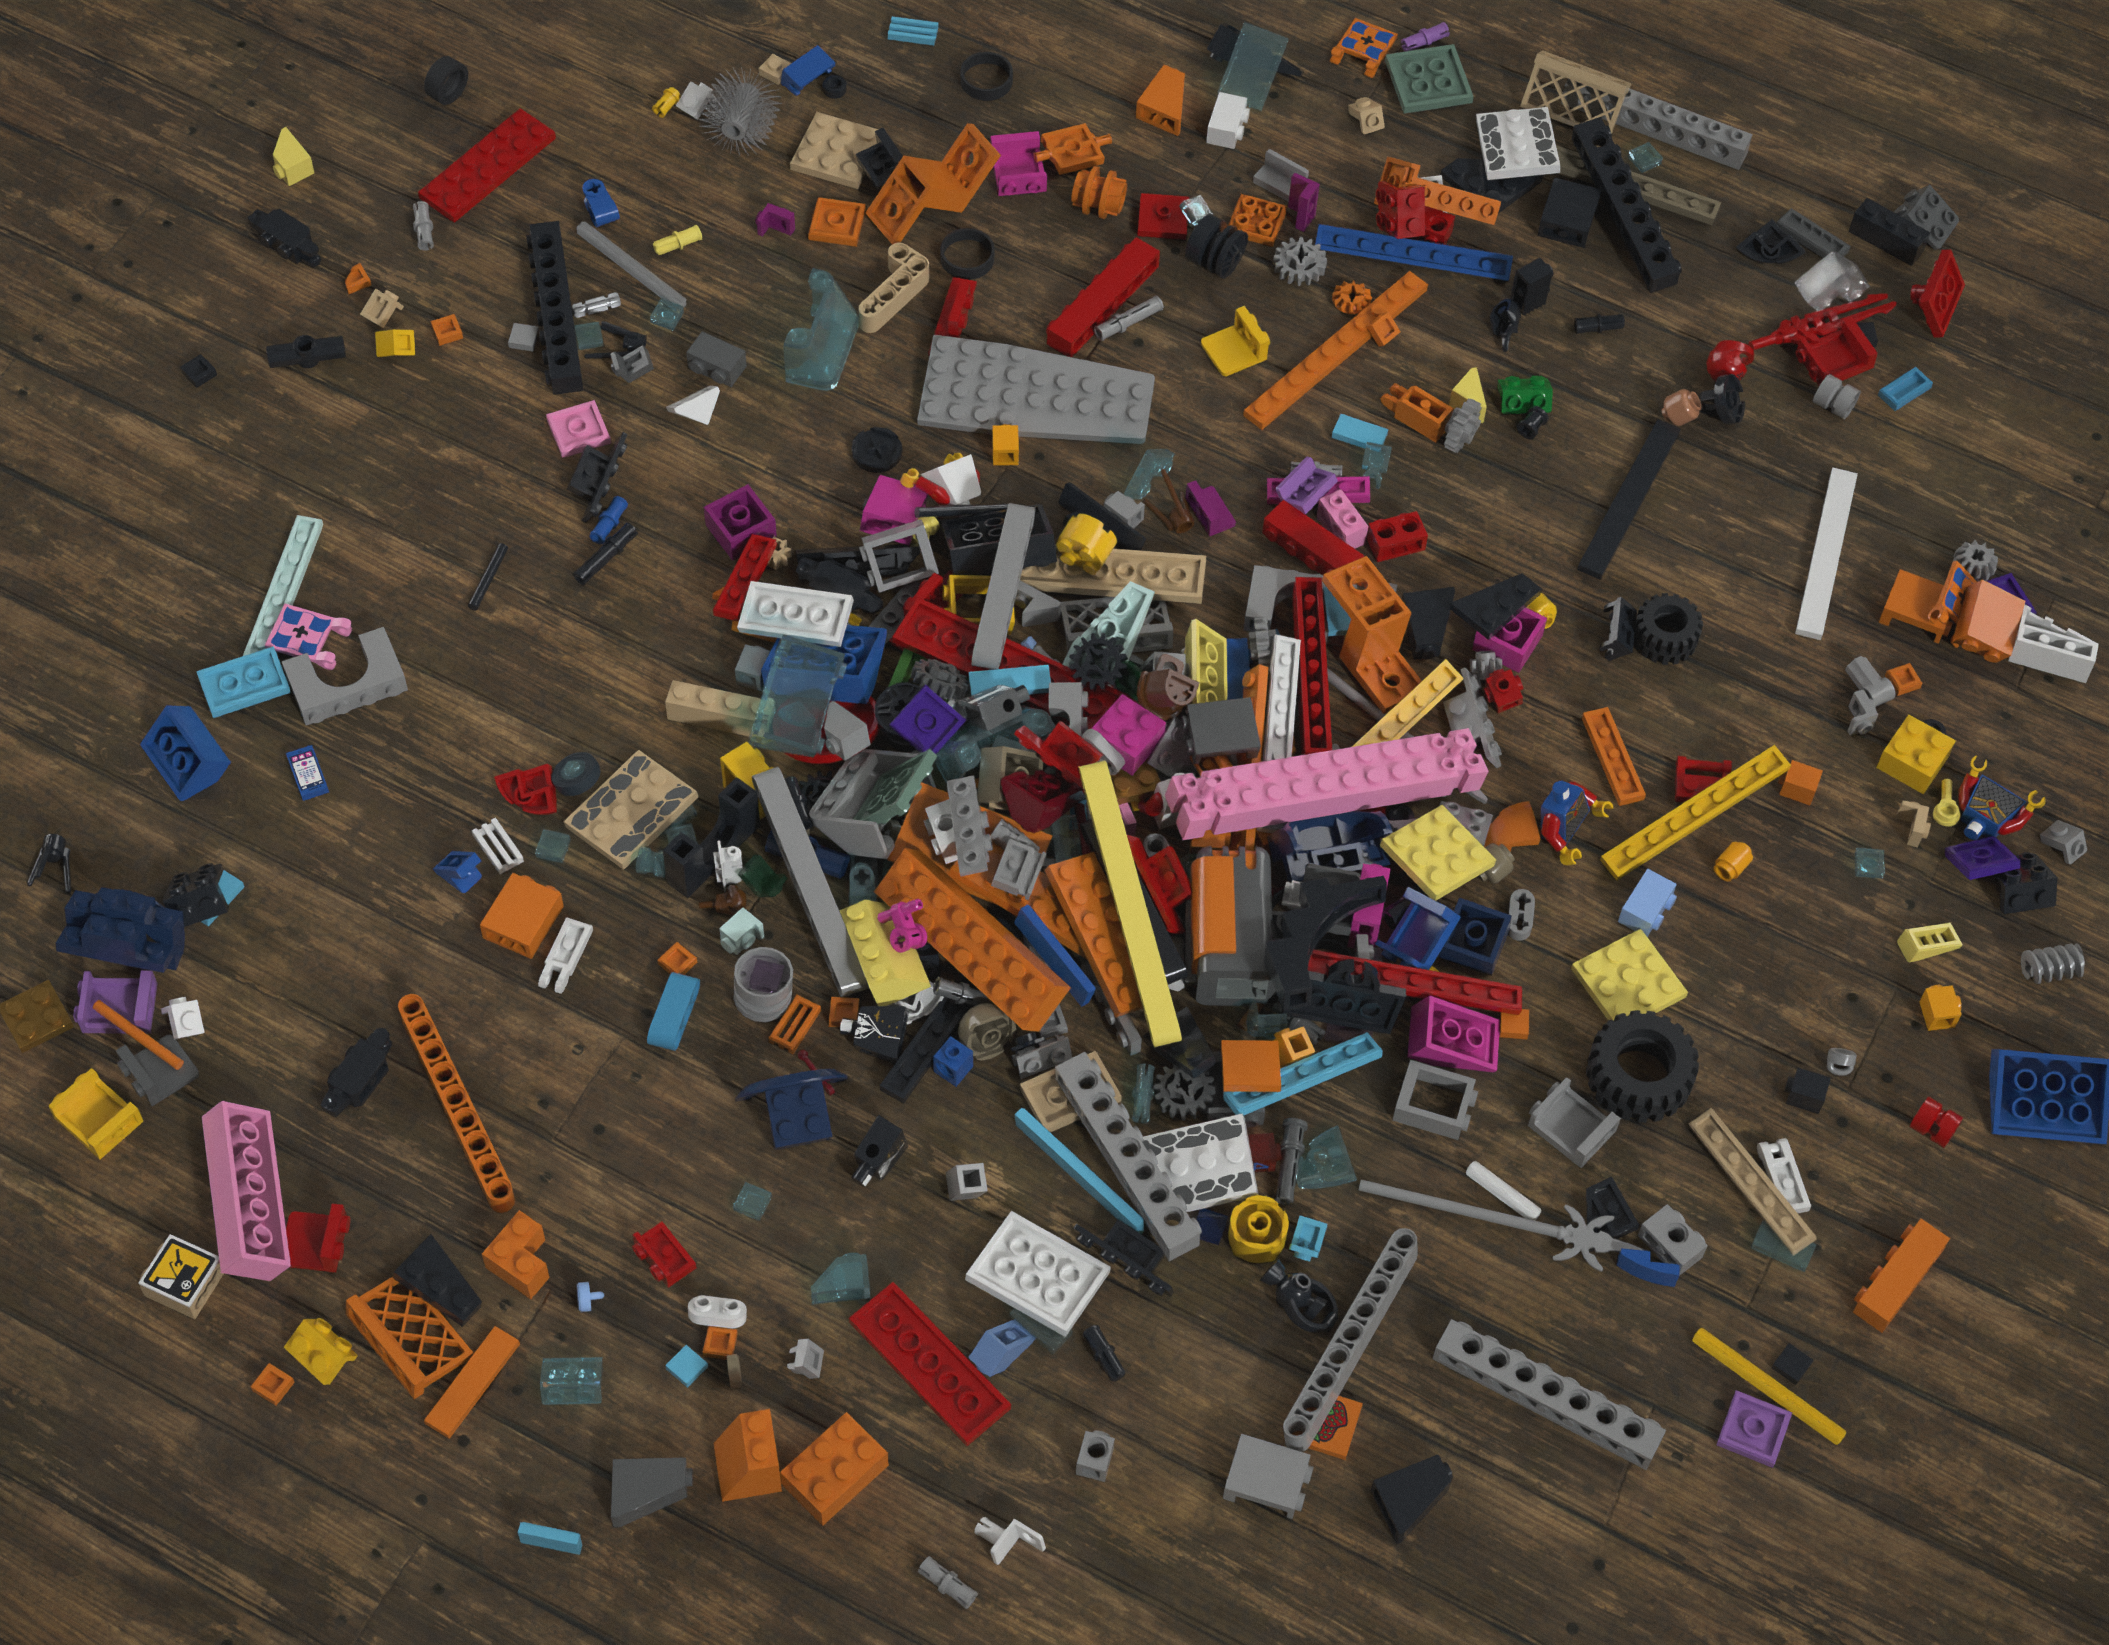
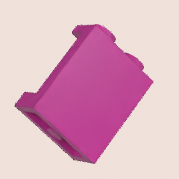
[991,131,1047,196]
[860,475,928,545]

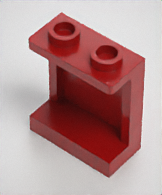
[1796,317,1877,386]

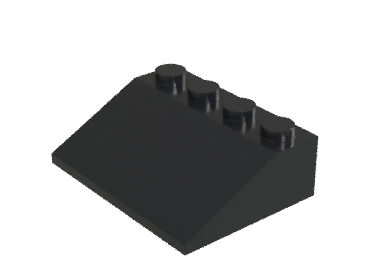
[940,504,1057,576]

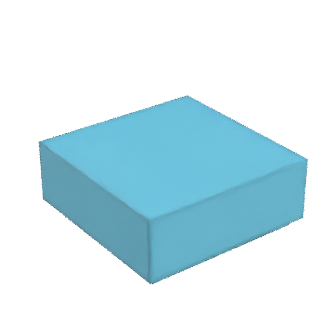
[665,1345,708,1388]

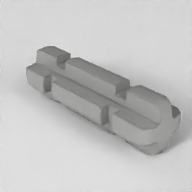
[572,292,621,318]

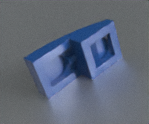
[1617,1248,1680,1287]

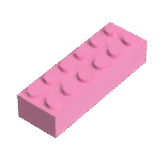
[202,1101,291,1281]

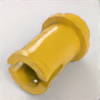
[652,87,681,118]

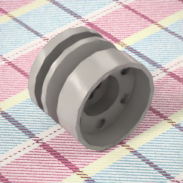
[734,947,793,1022]

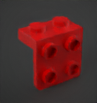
[1376,181,1425,239]
[286,1203,350,1273]

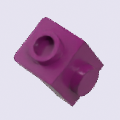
[755,203,795,237]

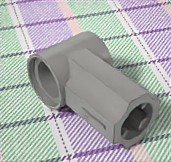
[1845,656,1896,707]

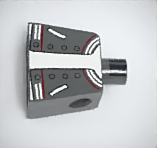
[960,684,1030,731]

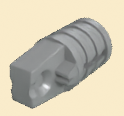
[990,819,1040,852]

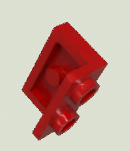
[632,1221,697,1288]

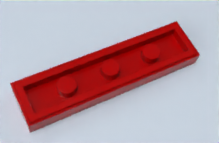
[713,534,777,621]

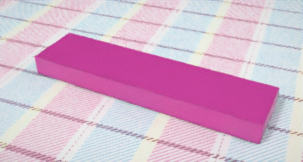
[1267,476,1370,504]

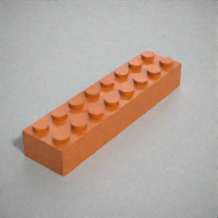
[874,848,1071,1032]

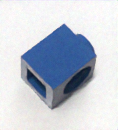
[933,1036,973,1087]

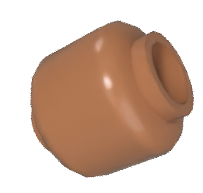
[1662,389,1702,426]

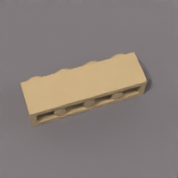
[665,680,777,741]

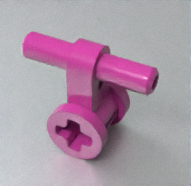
[878,899,927,953]

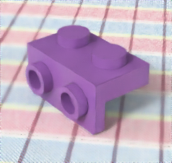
[1276,456,1338,514]

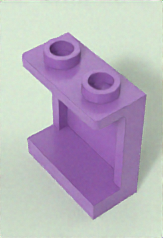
[74,971,158,1034]

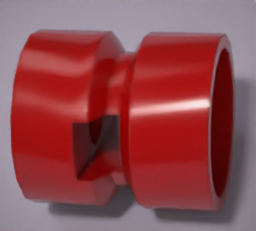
[1909,1096,1964,1148]

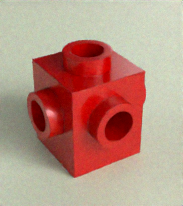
[1483,669,1524,714]

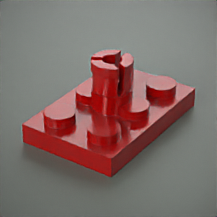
[1910,249,1965,338]

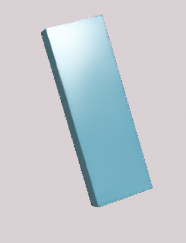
[968,665,1051,696]

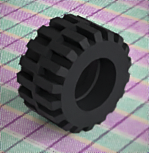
[1634,593,1703,665]

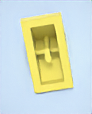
[1449,367,1487,423]

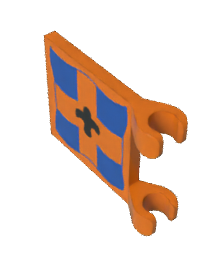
[1330,18,1398,78]
[1928,561,1977,648]

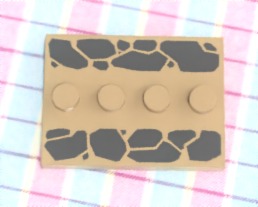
[563,750,698,870]

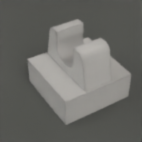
[787,1339,824,1379]

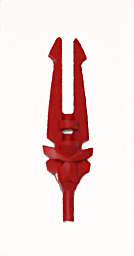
[1749,294,1897,350]

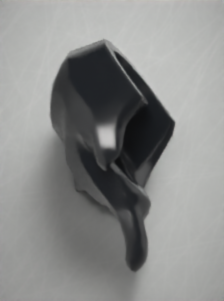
[1489,299,1521,352]

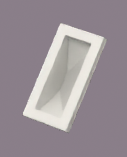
[666,386,720,425]

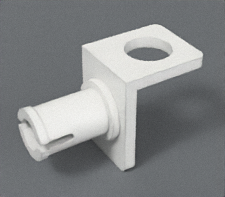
[975,1517,1046,1565]

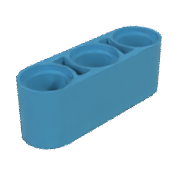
[647,972,700,1051]

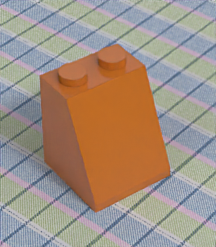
[714,1409,782,1502]

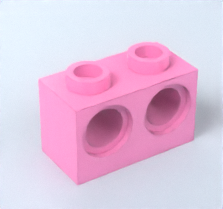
[1317,489,1368,549]

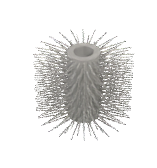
[699,67,782,156]

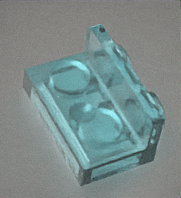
[540,1357,603,1405]

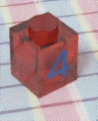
[1248,1133,1281,1173]

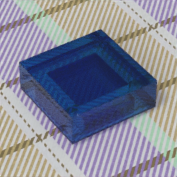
[1196,1208,1228,1245]

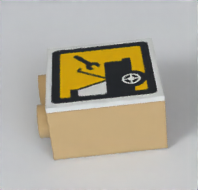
[138,1234,224,1319]

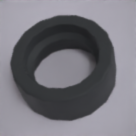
[424,56,468,105]

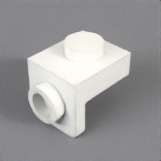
[676,81,716,120]
[161,997,205,1040]

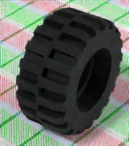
[1586,1010,1699,1123]

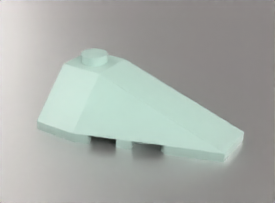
[1063,581,1155,689]

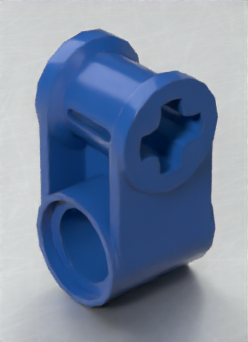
[582,179,620,228]

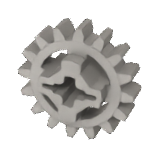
[1273,237,1327,286]
[1444,398,1482,453]
[1249,616,1276,673]

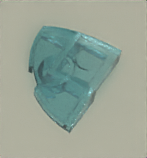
[1296,1125,1357,1189]

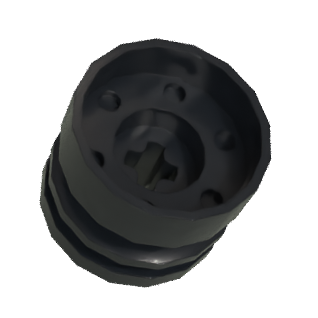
[1185,214,1248,279]
[875,682,922,752]

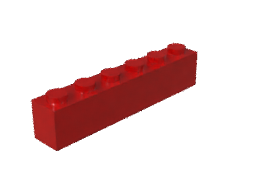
[1046,237,1160,357]

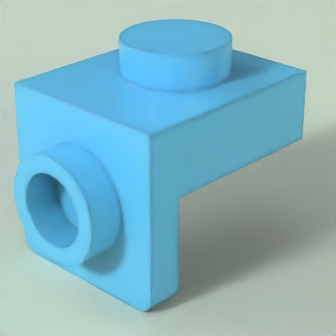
[1289,1215,1328,1261]

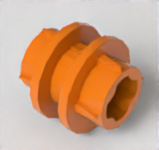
[1071,166,1127,219]

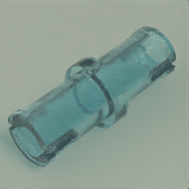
[1132,1064,1155,1123]

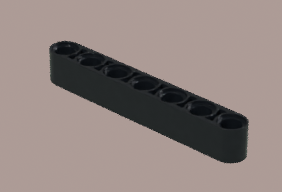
[1080,819,1188,985]

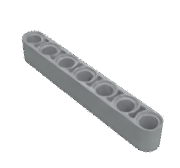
[972,503,1035,670]

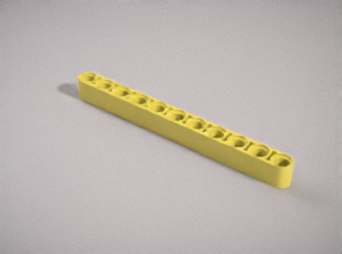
[1079,760,1182,1048]

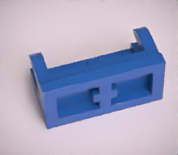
[781,45,835,96]

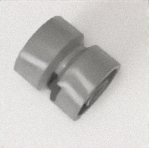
[1813,374,1861,419]

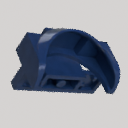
[1267,811,1393,883]
[55,887,185,973]

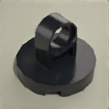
[1699,374,1745,425]

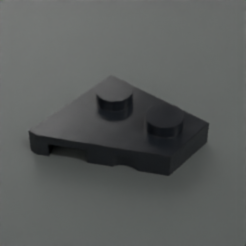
[1586,1177,1639,1252]

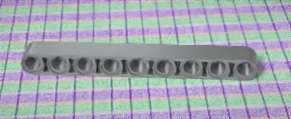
[752,767,869,998]
[1283,1228,1418,1452]

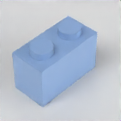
[1618,869,1677,937]

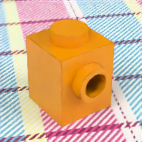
[1919,985,1961,1031]
[1273,1026,1315,1068]

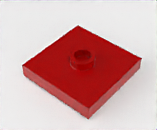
[1138,193,1189,240]

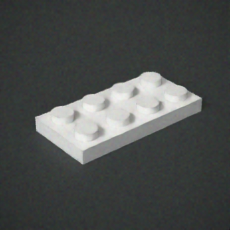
[737,581,854,647]

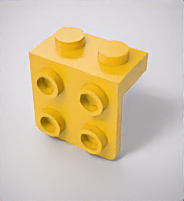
[1201,306,1270,376]

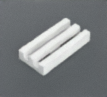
[472,818,524,874]

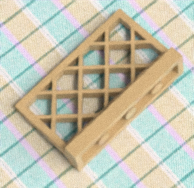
[1520,50,1631,134]

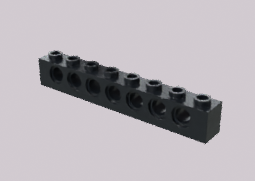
[1571,117,1682,293]
[526,221,584,395]

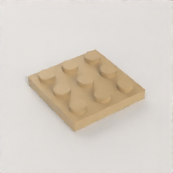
[790,112,878,189]

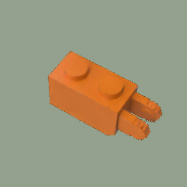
[1380,383,1454,443]

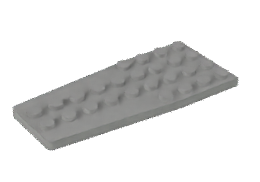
[917,335,1155,444]

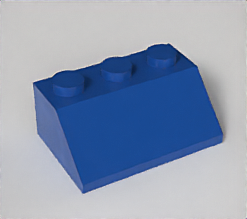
[140,705,231,801]

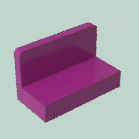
[1288,173,1320,232]
[1186,480,1236,537]

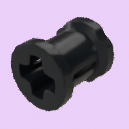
[1516,406,1549,440]

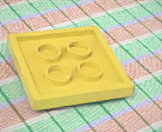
[1380,805,1496,901]
[1571,929,1688,1021]

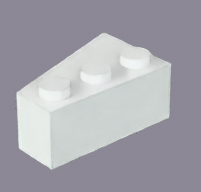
[2008,605,2099,683]

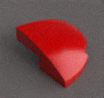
[494,763,557,815]

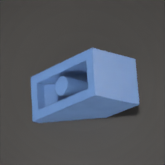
[968,1319,1035,1377]

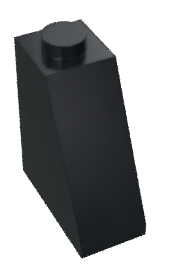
[1402,587,1455,659]
[1371,1454,1453,1544]

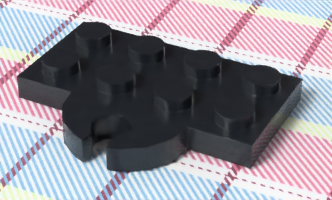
[1282,959,1406,1034]

